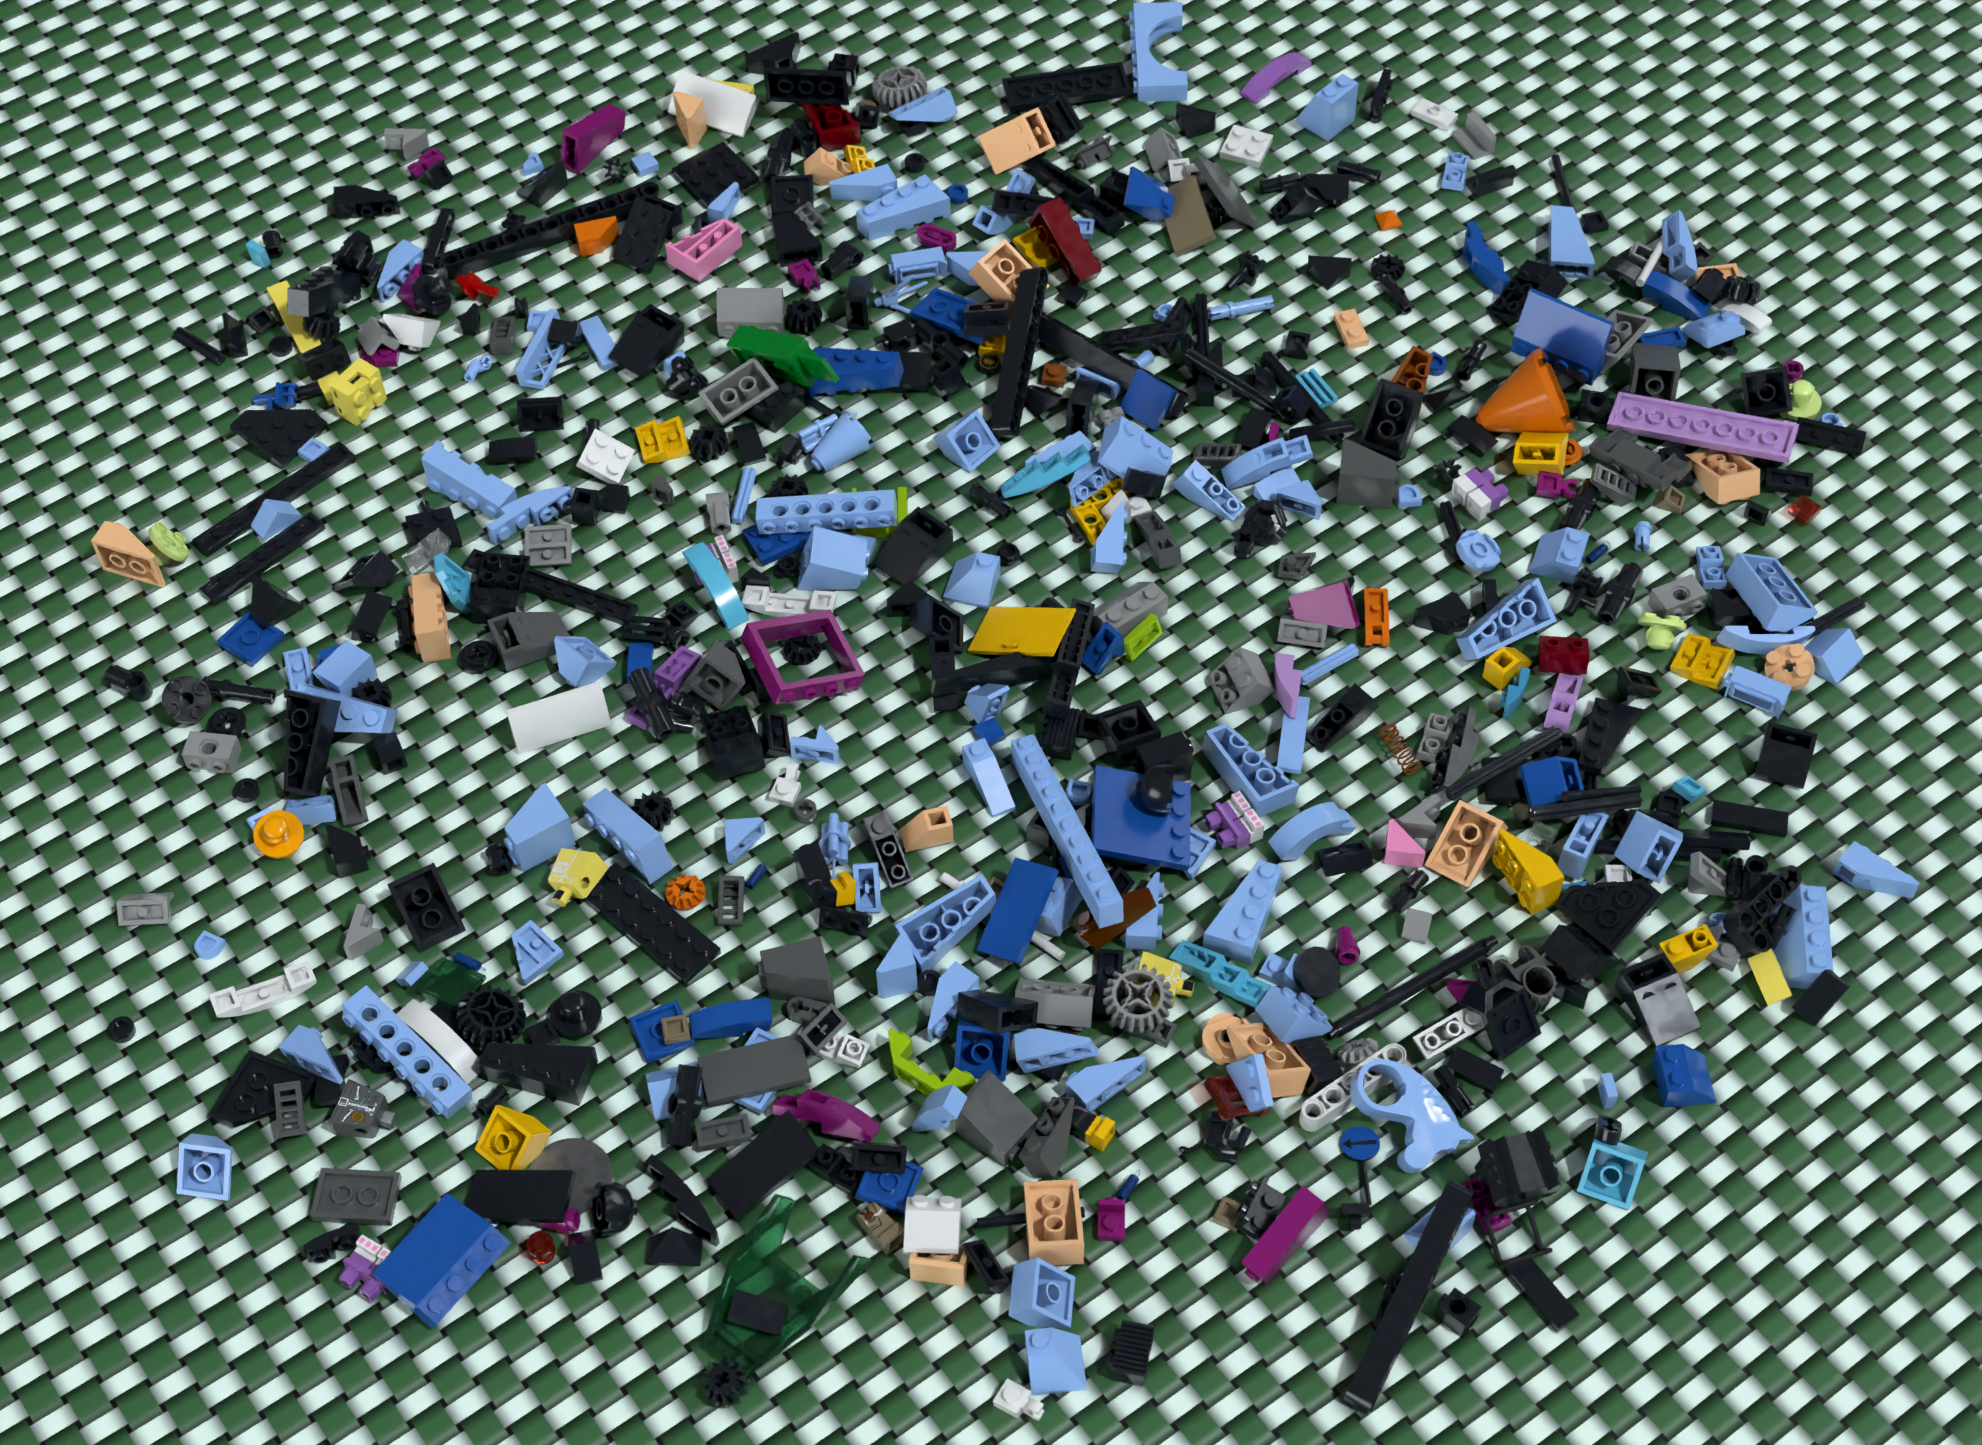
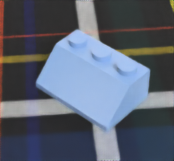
[1098,416,1173,479]

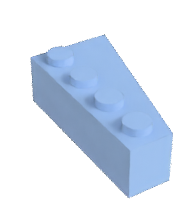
[856,174,951,241]
[421,440,518,519]
[1456,578,1556,661]
[1201,723,1300,817]
[582,788,673,885]
[1203,860,1283,964]
[895,874,997,972]

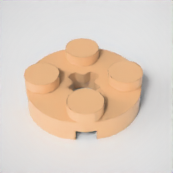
[1765,643,1815,691]
[1202,1013,1250,1065]

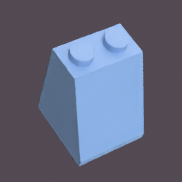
[1296,73,1359,142]
[797,526,870,590]
[504,783,576,872]

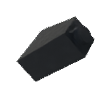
[771,213,823,267]
[845,276,874,330]
[1065,378,1100,438]
[956,989,1038,1033]

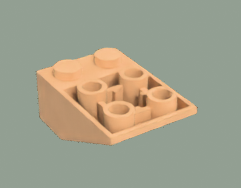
[978,107,1056,175]

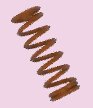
[1379,724,1421,775]

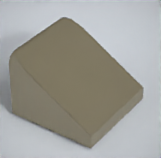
[1654,484,1686,514]

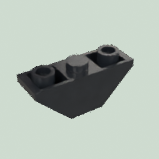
[745,32,800,75]

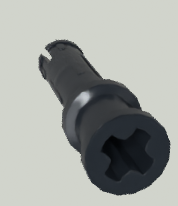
[202,676,276,705]

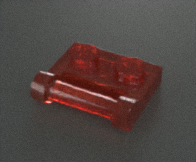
[1203,1075,1269,1120]

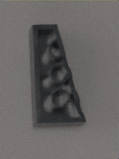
[287,266,361,317]
[284,689,341,796]

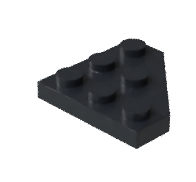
[230,409,328,469]
[1554,879,1663,954]
[209,1050,317,1128]

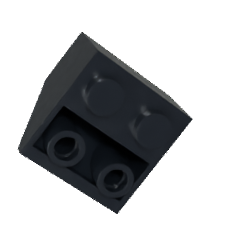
[1754,722,1818,789]

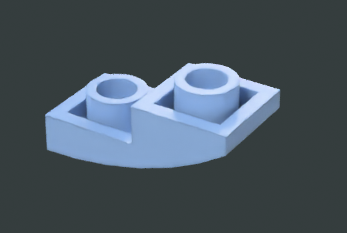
[1441,152,1469,191]
[1696,545,1727,590]

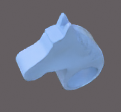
[1350,1059,1474,1174]

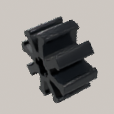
[332,241,381,288]

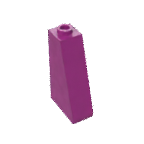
[561,104,626,174]
[1242,1186,1330,1285]

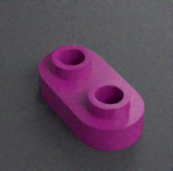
[917,224,957,252]

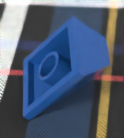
[1124,166,1175,223]

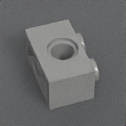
[1648,574,1707,619]
[182,731,242,773]

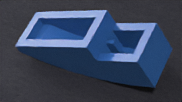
[1642,270,1711,321]
[689,998,772,1039]

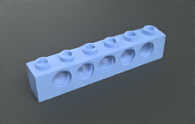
[756,490,897,534]
[342,985,472,1119]

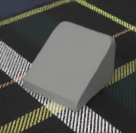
[1401,908,1432,944]

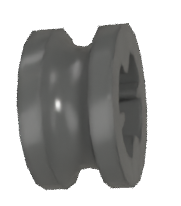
[795,799,817,824]

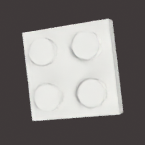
[1220,125,1273,168]
[576,429,635,484]

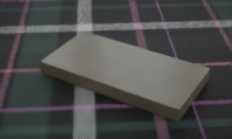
[1164,175,1216,257]

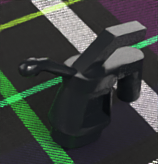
[668,690,709,735]
[1179,1111,1252,1163]

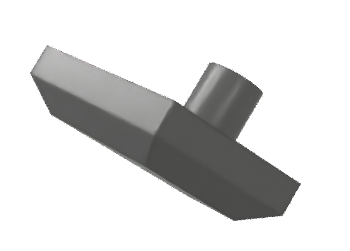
[1278,552,1316,580]

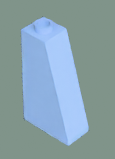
[1548,205,1595,279]

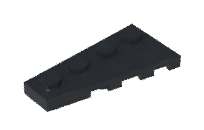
[1578,697,1643,776]

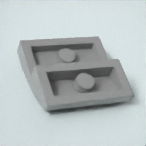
[524,524,572,567]

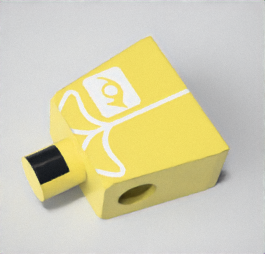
[548,848,609,907]
[1133,951,1195,1007]

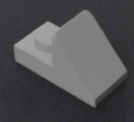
[384,128,430,161]
[1398,793,1442,839]
[1688,851,1728,897]
[343,904,384,960]
[1705,926,1742,972]

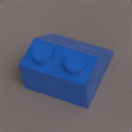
[954,1019,1012,1081]
[1652,1044,1716,1108]

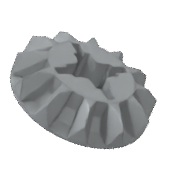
[1337,1038,1379,1064]

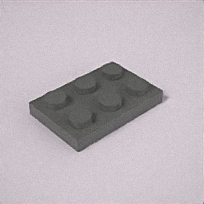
[310,1168,402,1225]

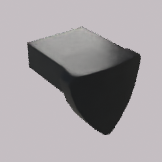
[547,318,584,347]
[1282,331,1311,360]

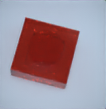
[1788,495,1822,526]

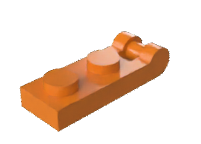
[1363,588,1390,647]

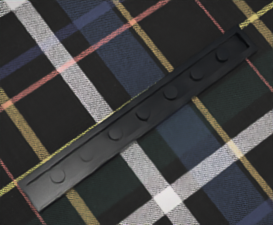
[192,443,356,557]
[463,549,639,626]

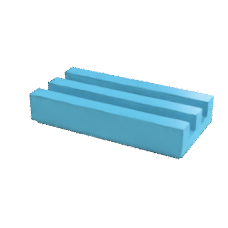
[1295,368,1338,408]

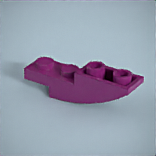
[773,1089,881,1142]

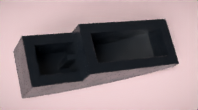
[1196,342,1223,407]

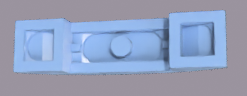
[1716,626,1815,654]

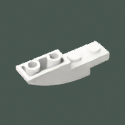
[1412,1008,1485,1060]

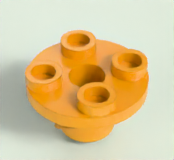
[253,810,304,859]

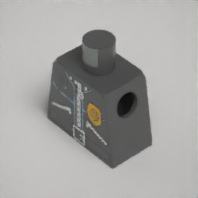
[329,1079,398,1139]

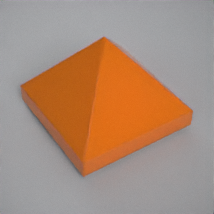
[1375,210,1403,231]

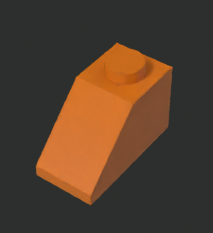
[574,216,619,257]

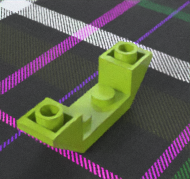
[888,1028,976,1097]

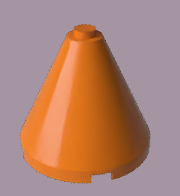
[1475,348,1576,434]

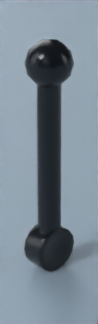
[556,352,589,369]
[1058,507,1084,542]

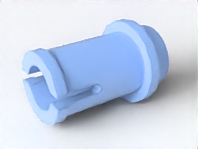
[1130,350,1155,368]
[1634,521,1653,552]

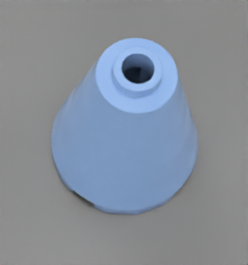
[811,412,874,472]

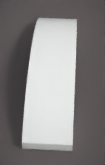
[742,585,837,617]
[209,961,317,1017]
[396,999,481,1085]

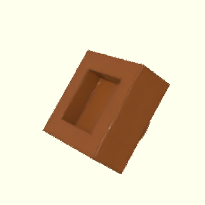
[1042,363,1067,388]

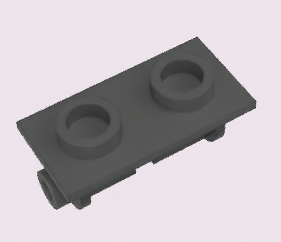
[1072,135,1116,169]

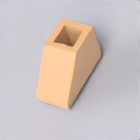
[804,147,852,186]
[900,806,954,852]

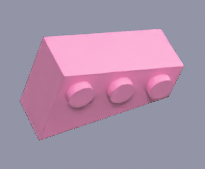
[665,218,742,282]

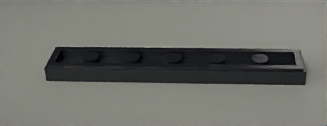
[199,512,326,606]

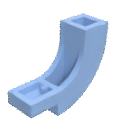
[973,169,1036,235]
[1268,802,1356,860]

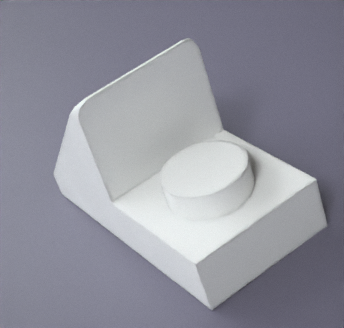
[1101,490,1152,525]

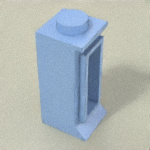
[888,246,947,285]
[1723,665,1792,719]

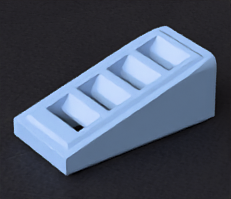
[707,182,741,223]

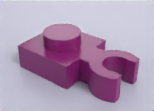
[407,147,446,178]
[788,258,821,294]
[359,345,400,367]
[1536,470,1578,499]

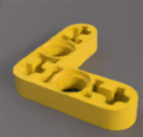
[1070,478,1131,545]

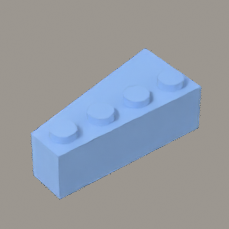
[297,684,398,733]

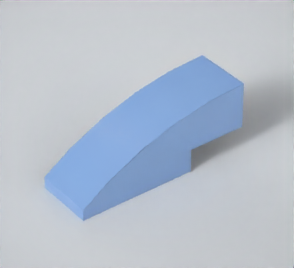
[1662,210,1698,282]
[911,1084,967,1132]

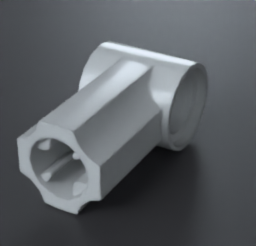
[705,491,731,536]

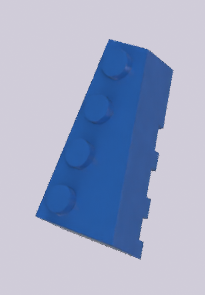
[805,347,904,397]

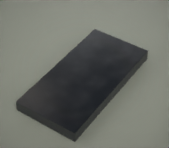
[707,1110,821,1221]
[466,1170,576,1223]

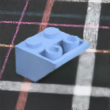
[1614,811,1683,884]
[1035,876,1082,937]
[1255,986,1333,1044]

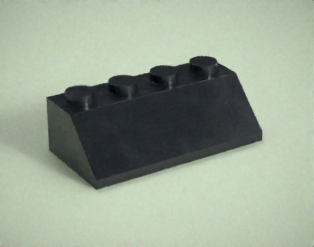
[763,67,852,106]

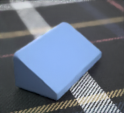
[1076,366,1122,400]
[1253,465,1301,501]
[284,794,337,825]

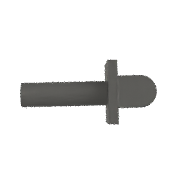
[794,201,829,230]

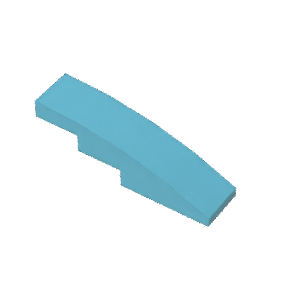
[1000,444,1091,498]
[1169,940,1271,1008]

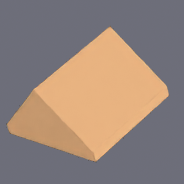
[673,91,707,150]
[909,1245,969,1287]

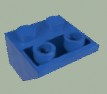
[1519,756,1584,807]

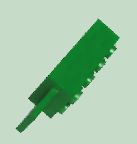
[726,325,840,388]

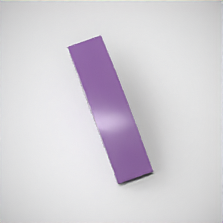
[626,645,701,730]

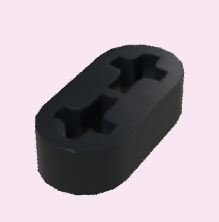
[1482,579,1498,616]
[1538,733,1577,761]
[1594,1115,1622,1146]

